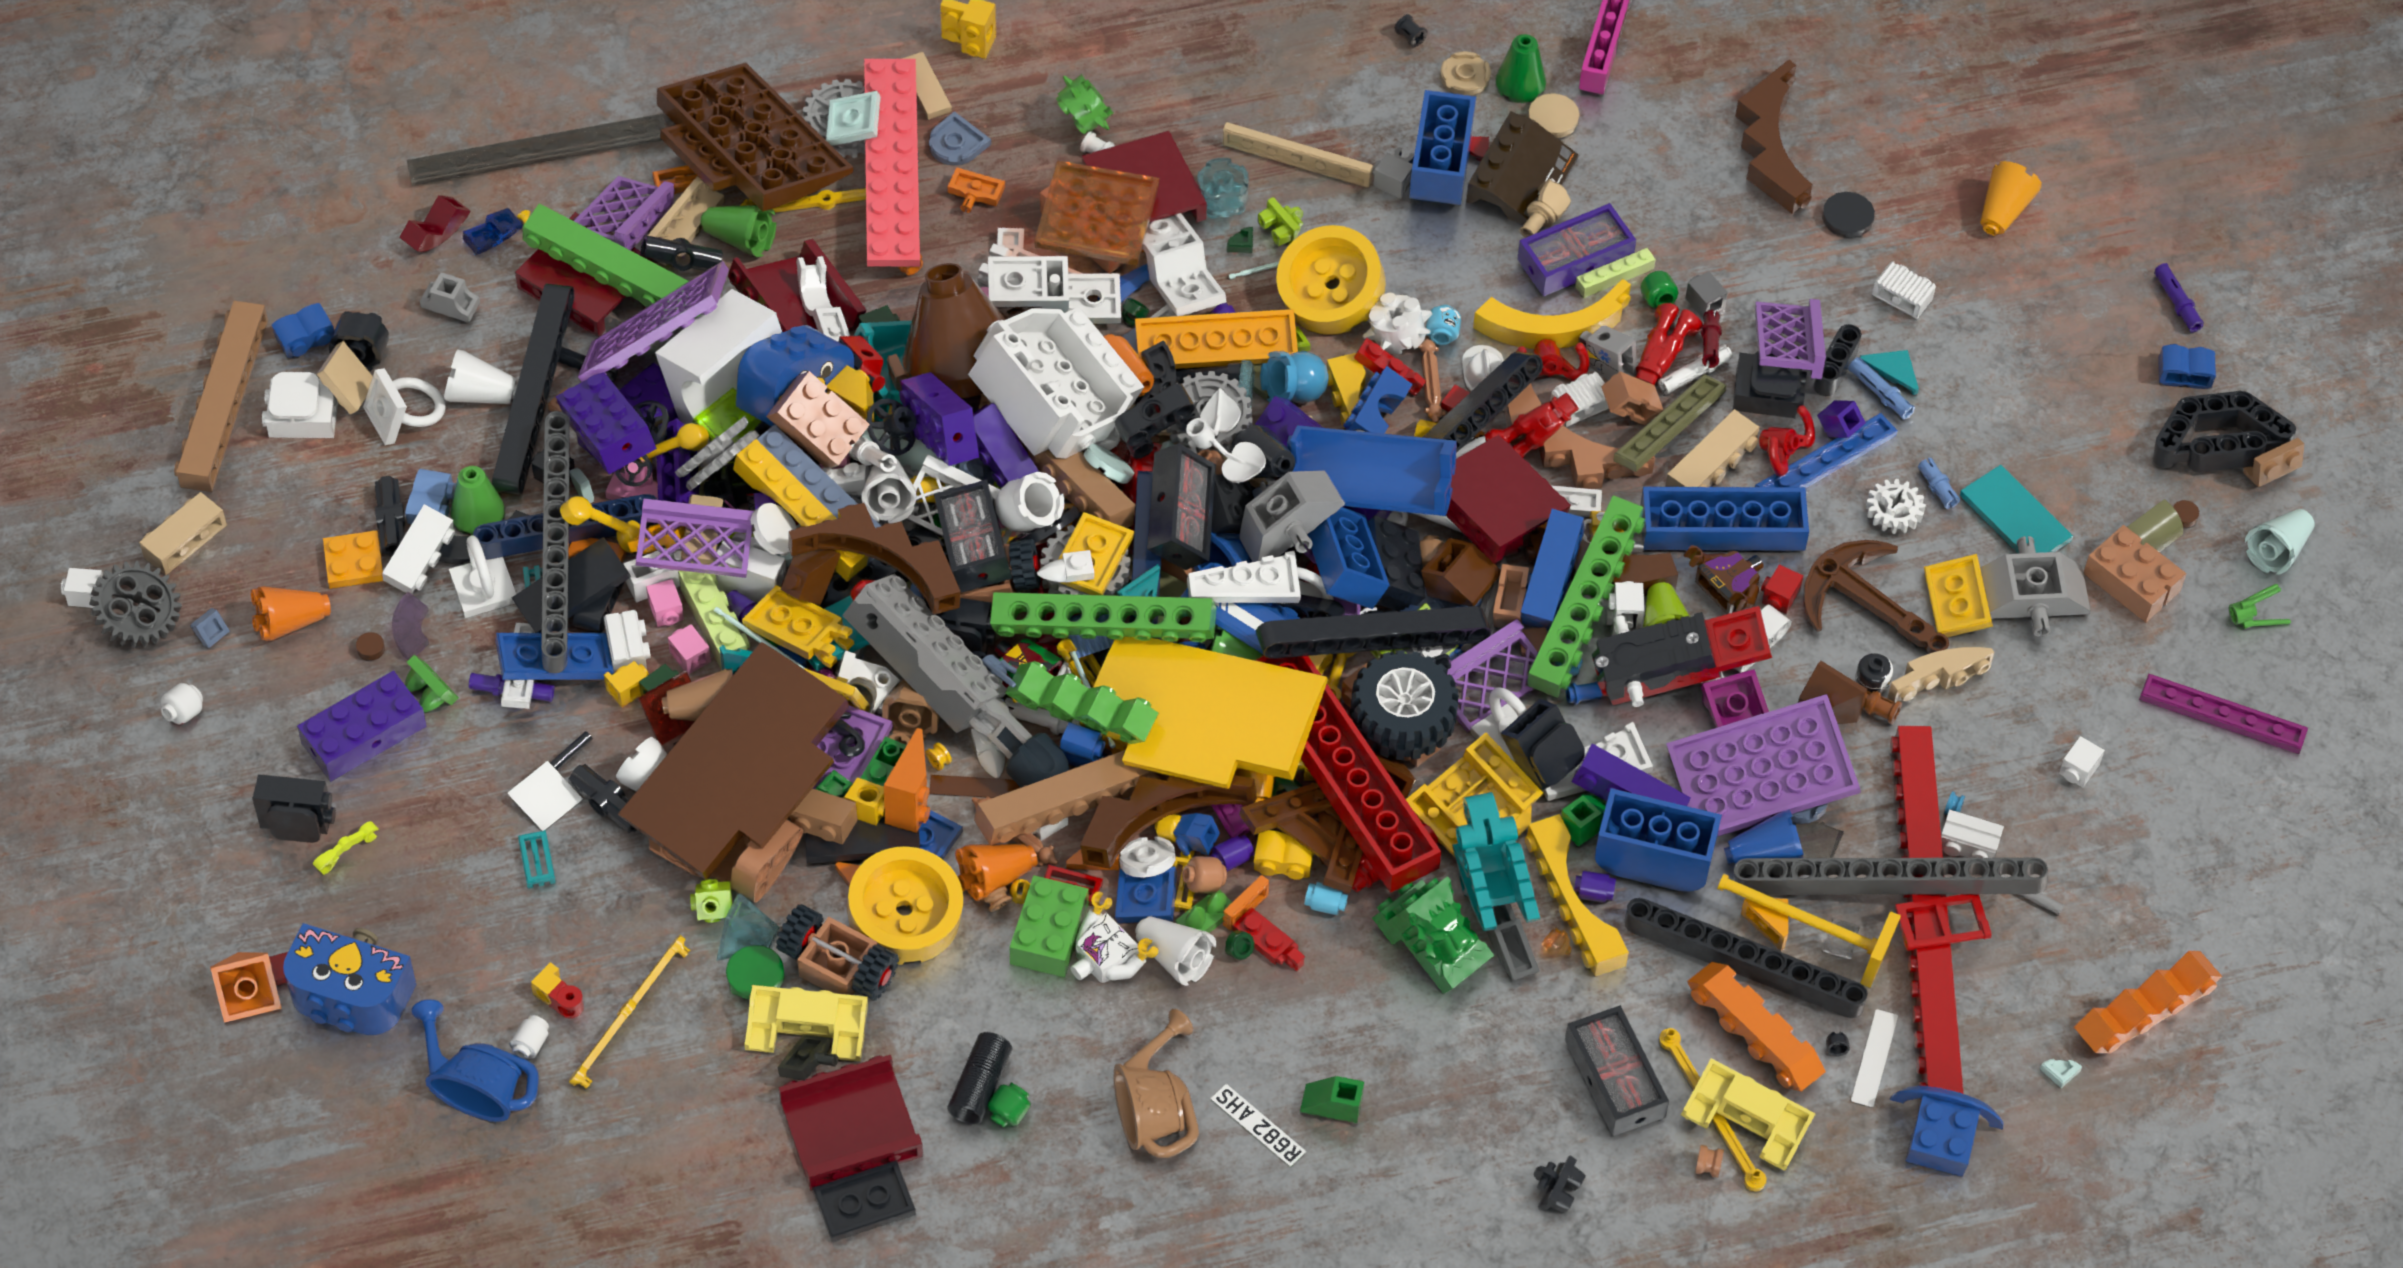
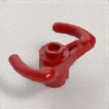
[1516,339,1590,382]
[1759,405,1815,477]

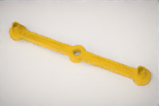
[740,188,866,213]
[568,934,690,1089]
[1659,1028,1767,1192]

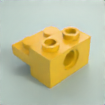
[940,0,996,59]

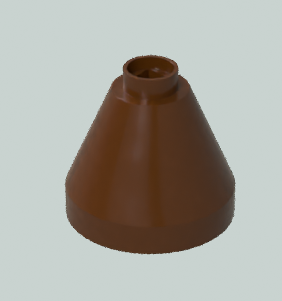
[902,263,1006,399]

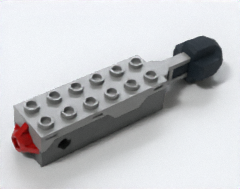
[842,574,1069,788]

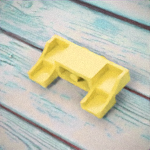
[744,985,868,1062]
[1681,1058,1815,1171]

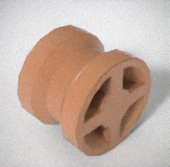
[1695,1144,1724,1178]

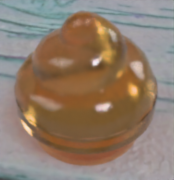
[1541,927,1571,956]

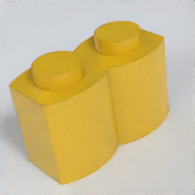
[1254,830,1314,880]

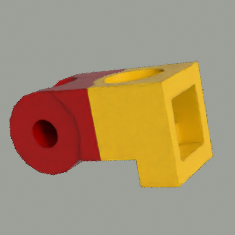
[531,962,584,1019]

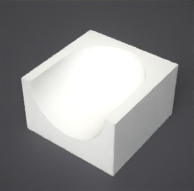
[655,289,782,444]

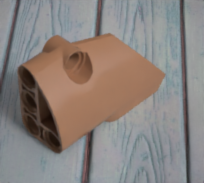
[649,820,803,903]

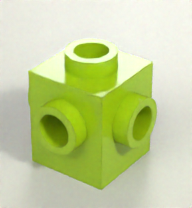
[690,879,733,923]

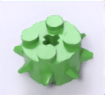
[1056,74,1114,134]

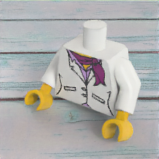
[1070,892,1158,983]

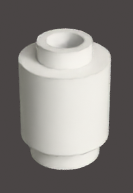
[510,1015,549,1060]

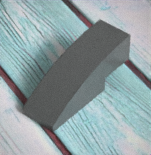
[1486,903,1540,981]

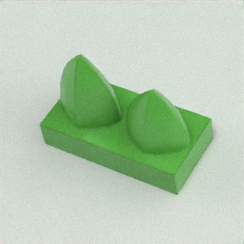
[405,654,459,713]
[1175,890,1232,933]

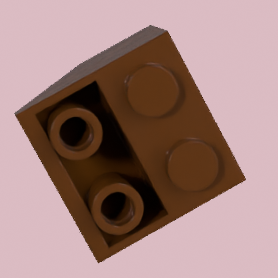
[1421,538,1501,606]

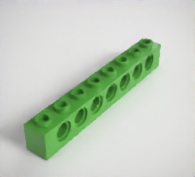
[1527,495,1646,698]
[990,592,1217,642]

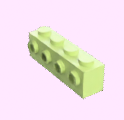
[678,571,750,671]

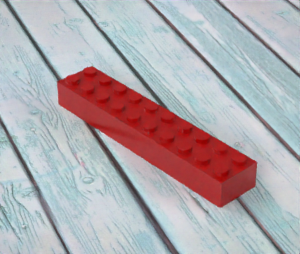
[1254,656,1441,893]

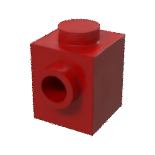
[1761,564,1804,614]

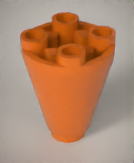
[251,586,331,641]
[955,844,1037,901]

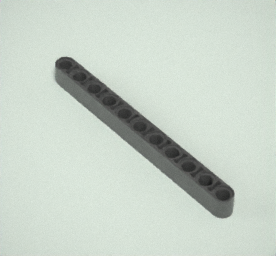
[542,411,570,673]
[1733,857,2048,895]

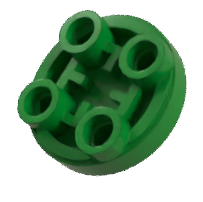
[726,945,784,1000]

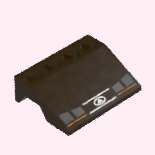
[1466,111,1579,225]

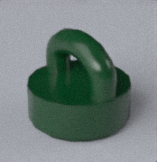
[1121,298,1150,326]
[1225,930,1255,960]

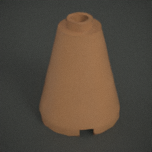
[662,669,733,721]

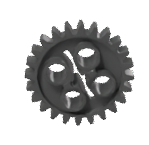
[89,561,182,648]

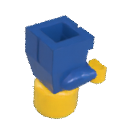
[1155,813,1220,859]

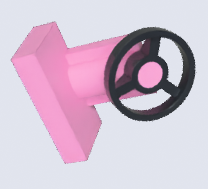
[605,455,658,500]

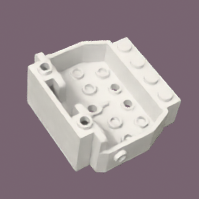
[968,307,1144,459]

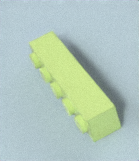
[1575,248,1656,298]

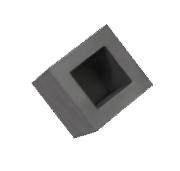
[1685,271,1728,318]

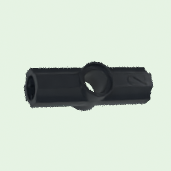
[640,235,723,271]
[375,476,406,557]
[568,764,637,833]

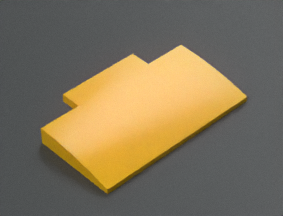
[1079,637,1328,789]

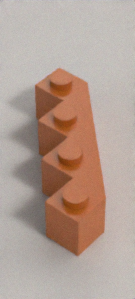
[2074,951,2222,1054]
[1687,962,1826,1092]

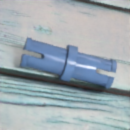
[1918,458,1960,509]

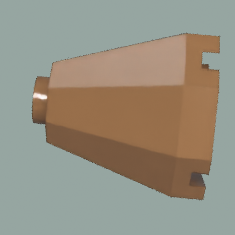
[882,679,939,739]

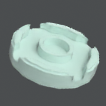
[1084,444,1134,484]

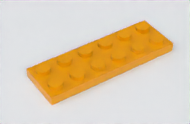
[1135,309,1298,369]

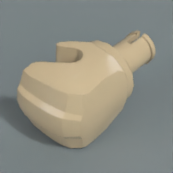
[1520,179,1571,238]

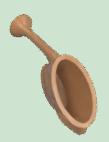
[1113,1009,1199,1158]

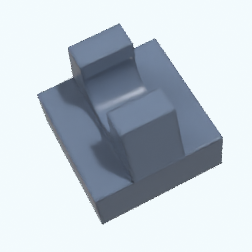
[190,608,230,648]

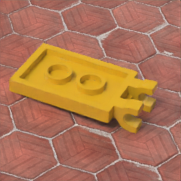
[742,585,854,668]

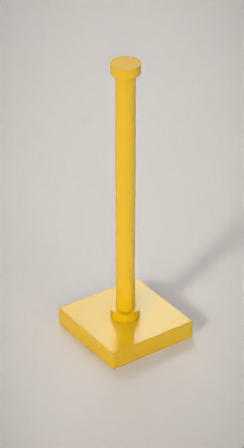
[1717,874,1901,988]

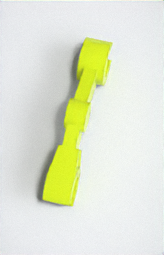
[313,821,379,875]

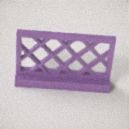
[574,176,674,251]
[1755,299,1826,379]
[636,499,754,578]
[1447,619,1538,733]

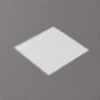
[507,761,583,831]

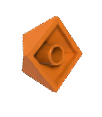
[210,952,282,1023]

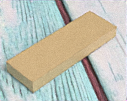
[901,52,952,120]

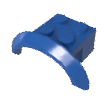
[1890,1086,2004,1177]

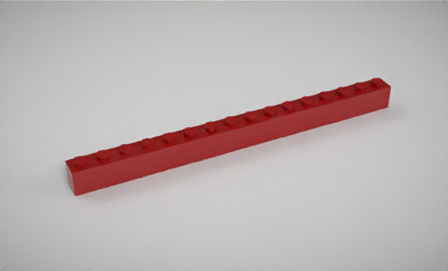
[1890,726,1964,1100]

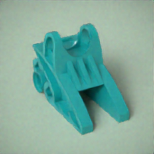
[1452,792,1540,931]

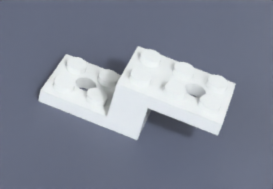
[1128,213,1226,316]
[988,256,1121,324]

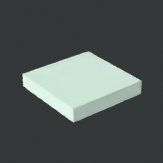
[826,91,881,146]

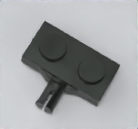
[777,1034,838,1080]

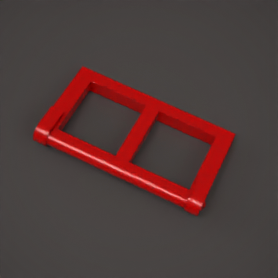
[1895,894,1992,951]

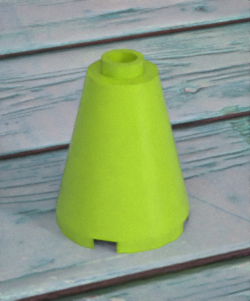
[1643,582,1690,627]

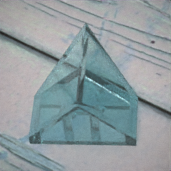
[716,894,780,961]

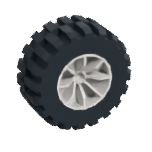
[1350,650,1459,760]

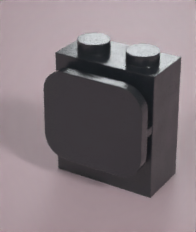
[1732,351,1807,419]
[924,598,996,655]
[1500,699,1585,791]
[252,774,336,843]

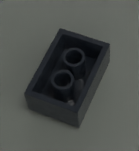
[1368,515,1426,612]

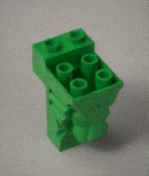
[1372,876,1494,994]

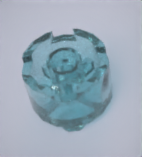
[1197,158,1249,218]

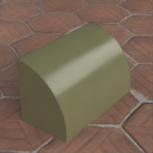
[2127,499,2183,552]

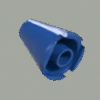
[1724,809,1804,865]

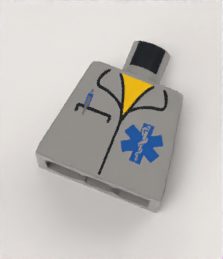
[1578,326,1637,381]

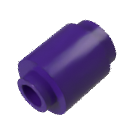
[1210,835,1254,872]
[1574,871,1616,903]

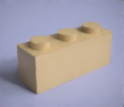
[139,492,227,575]

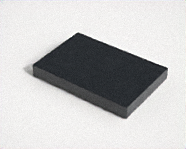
[813,1160,916,1242]

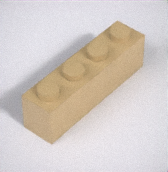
[1665,409,1759,487]

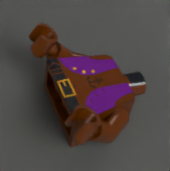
[1683,545,1764,614]

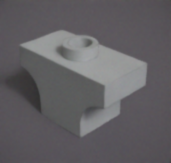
[420,272,480,322]

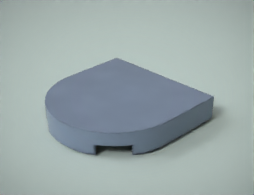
[929,111,991,166]

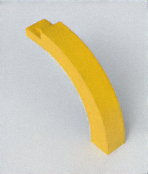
[1473,279,1631,349]

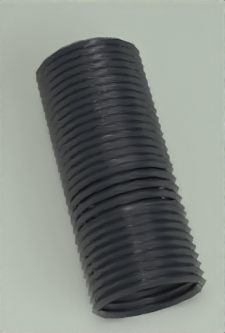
[947,1032,1012,1124]

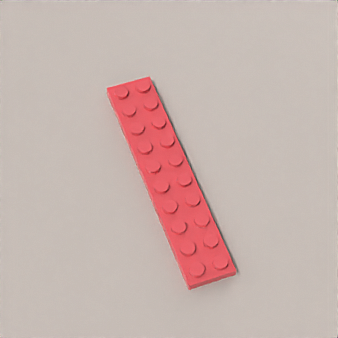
[864,59,920,267]

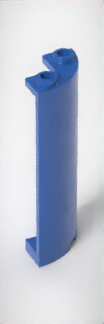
[1287,425,1456,516]

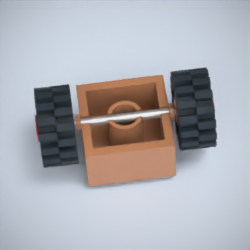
[944,539,1041,611]
[776,904,899,1001]

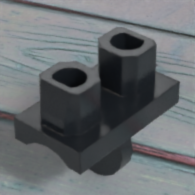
[1533,1155,1586,1213]

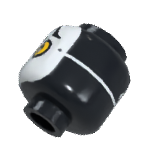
[1855,653,1893,693]

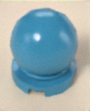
[1260,351,1329,404]

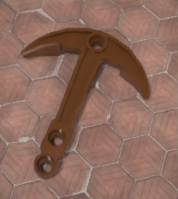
[1804,540,1949,654]

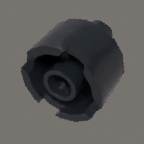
[329,311,389,371]

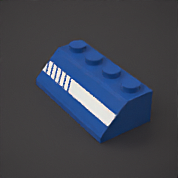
[1180,562,1300,655]

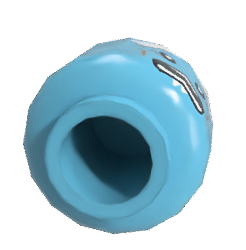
[1426,305,1461,345]

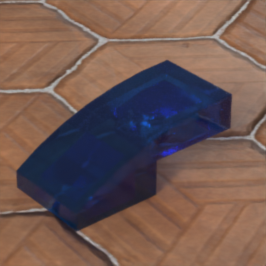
[462,208,523,255]

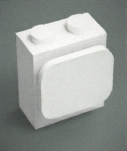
[262,372,338,438]
[714,533,787,603]

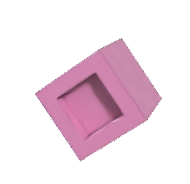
[646,579,684,627]
[668,625,711,675]

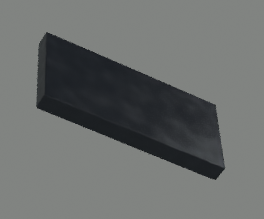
[511,537,631,633]
[805,816,920,863]

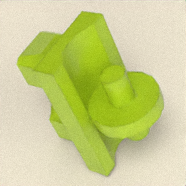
[1257,197,1304,246]

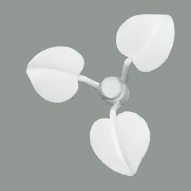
[1186,388,1266,483]

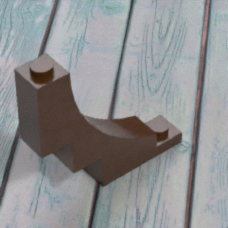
[1735,59,1813,214]

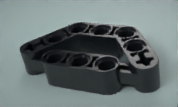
[2153,391,2296,472]

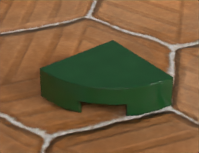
[1227,227,1253,253]

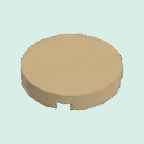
[1440,51,1491,96]
[1528,93,1580,138]

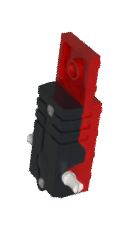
[1591,606,1772,707]

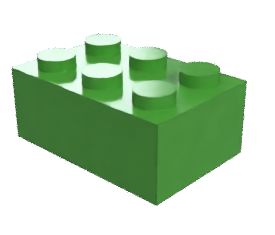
[1009,875,1089,978]

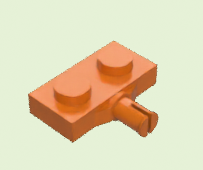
[947,167,1005,213]

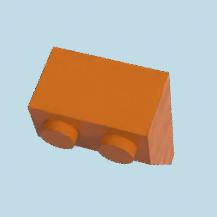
[884,728,930,833]

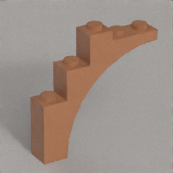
[1503,383,1655,489]

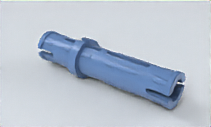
[1848,357,1915,420]

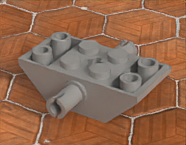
[1239,470,1345,562]
[1980,536,2091,637]

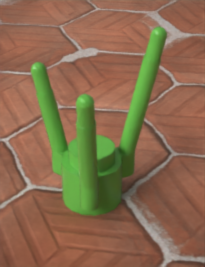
[2229,584,2291,629]

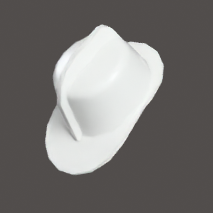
[1462,345,1504,391]

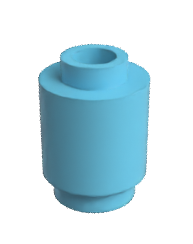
[1305,882,1348,916]

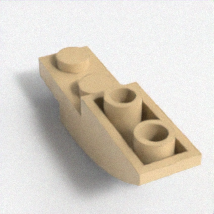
[1888,647,1995,703]

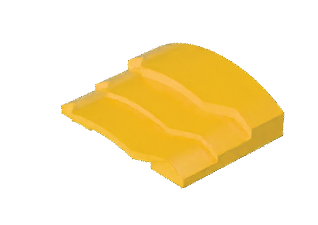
[1406,732,1543,857]

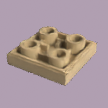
[317,341,373,415]

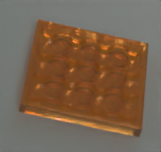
[1035,160,1159,266]

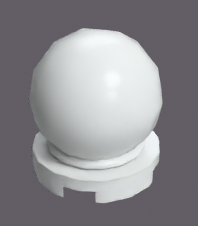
[995,472,1064,533]

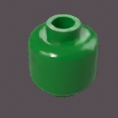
[1640,271,1679,309]
[987,1082,1031,1128]

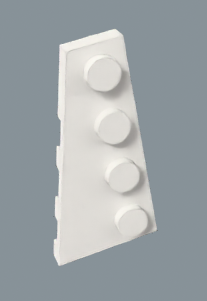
[1187,550,1301,603]
[1543,722,1653,801]

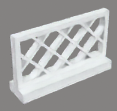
[906,455,1013,544]

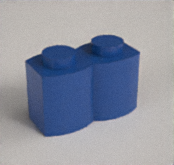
[271,303,334,358]
[2158,344,2216,389]
[1060,722,1107,768]

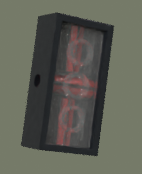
[1147,443,1216,570]
[934,479,1012,593]
[1565,1005,1669,1136]

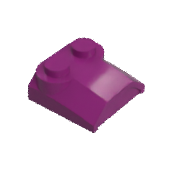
[1701,669,1769,728]

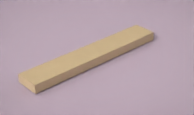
[1223,122,1373,188]

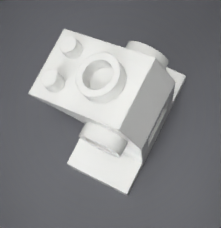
[834,651,899,715]

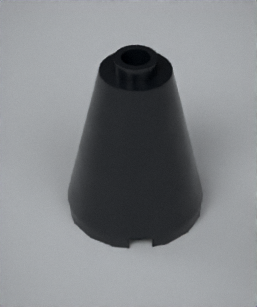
[1230,424,1295,479]

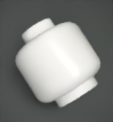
[160,683,203,725]

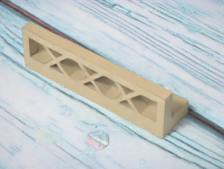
[648,176,725,270]

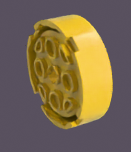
[1276,225,1386,335]
[847,847,963,965]

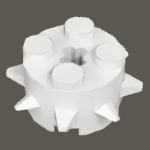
[1363,293,1432,355]

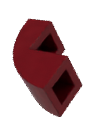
[399,195,471,252]

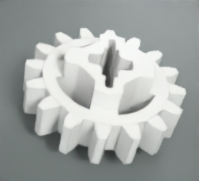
[1865,479,1926,534]

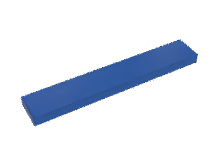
[1755,413,1898,489]

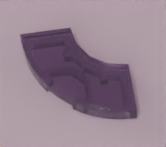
[392,592,429,660]

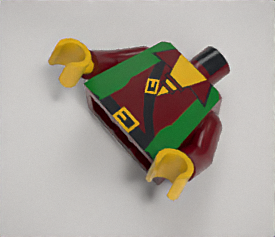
[995,639,1077,703]

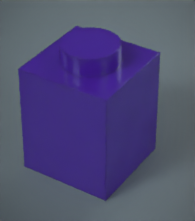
[1817,400,1866,438]

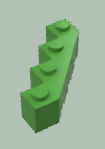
[1005,661,1159,744]

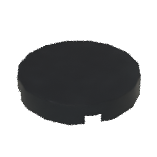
[1822,191,1875,238]

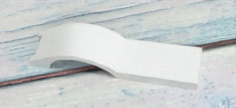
[796,256,850,341]

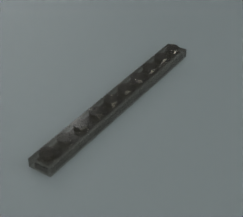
[407,114,666,186]

